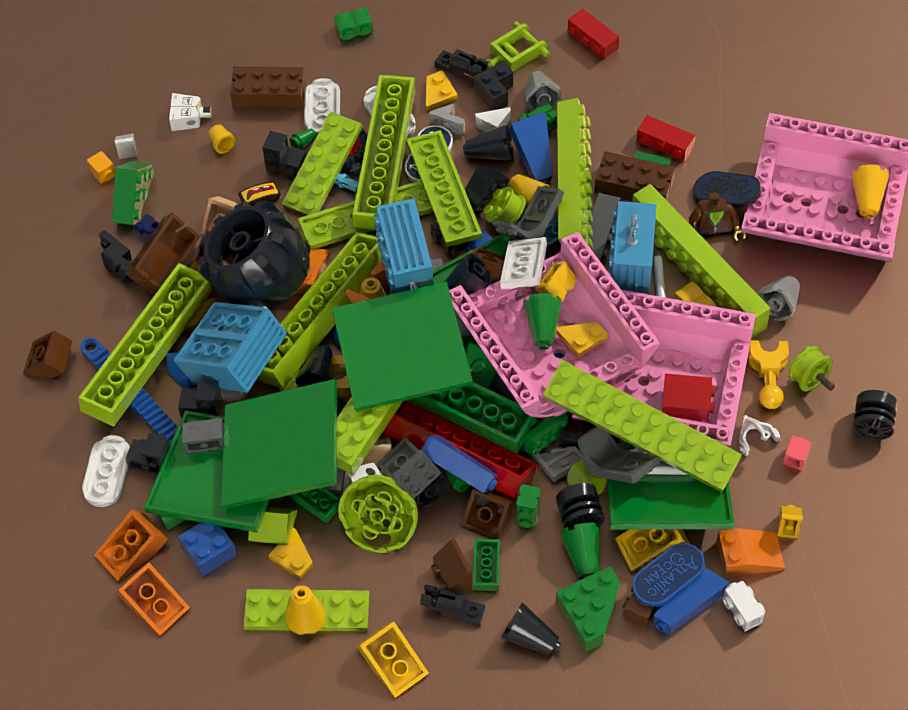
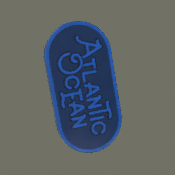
[633,543,705,607]

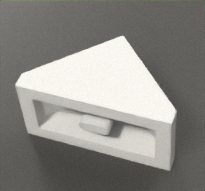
[475,107,511,132]
[115,133,137,159]

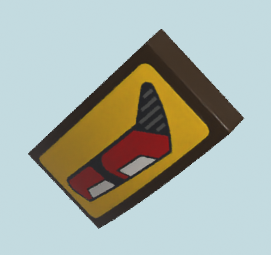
[238,181,281,206]

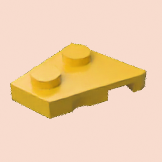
[426,70,458,111]
[556,322,609,358]
[269,527,313,580]

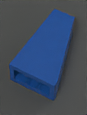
[509,112,553,184]
[421,435,499,493]
[653,567,729,635]

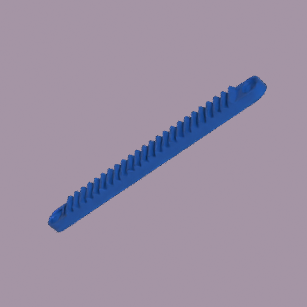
[80,337,178,445]

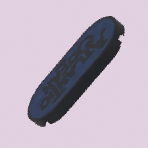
[693,171,762,208]

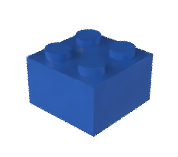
[178,522,237,577]

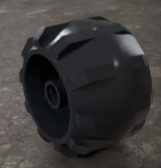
[197,200,310,310]

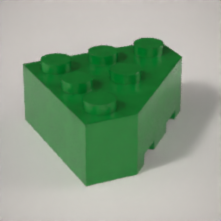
[112,161,154,225]
[556,566,621,652]

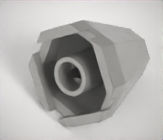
[525,71,562,111]
[758,275,800,322]

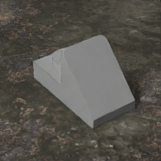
[429,104,465,136]

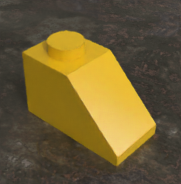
[777,505,803,539]

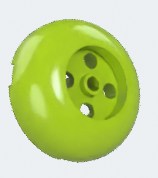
[338,475,418,553]

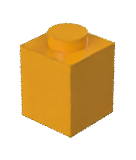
[87,151,115,184]

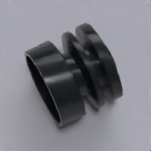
[853,390,898,440]
[556,483,605,531]

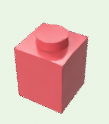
[783,435,812,471]

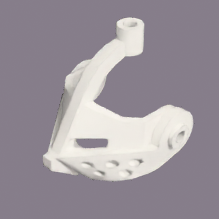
[738,415,781,456]

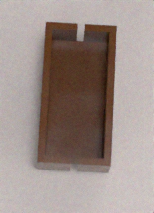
[230,66,305,108]
[594,151,675,201]
[125,212,200,297]

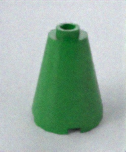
[523,293,562,350]
[560,523,601,579]

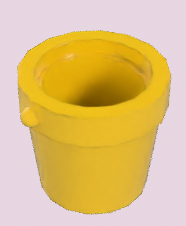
[208,125,236,154]

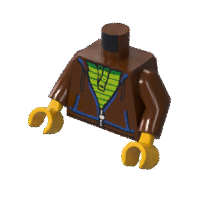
[689,192,746,241]

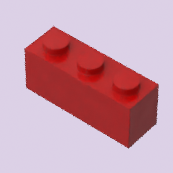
[567,8,620,59]
[636,115,695,161]

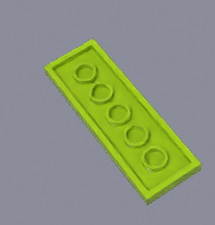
[282,111,363,216]
[244,589,370,631]

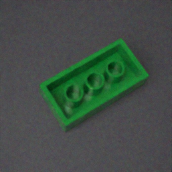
[523,413,569,456]
[288,488,340,524]
[473,539,500,591]

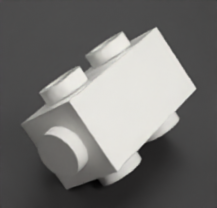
[723,581,765,631]

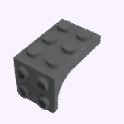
[492,186,565,241]
[578,426,660,484]
[376,437,441,498]

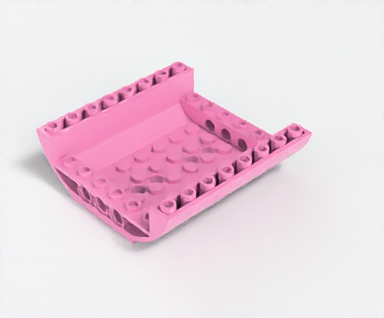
[741,113,908,262]
[449,232,660,418]
[572,290,756,448]

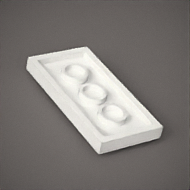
[500,237,547,289]

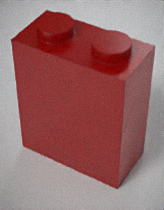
[662,373,716,421]

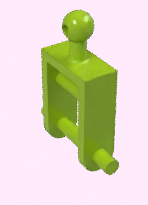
[485,21,550,72]

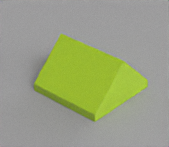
[248,507,298,545]

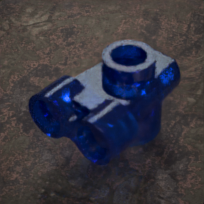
[135,214,159,236]

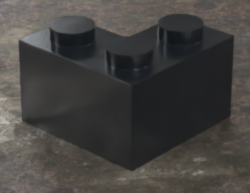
[474,61,513,111]
[262,131,306,177]
[465,168,510,211]
[178,379,223,417]
[125,433,170,475]

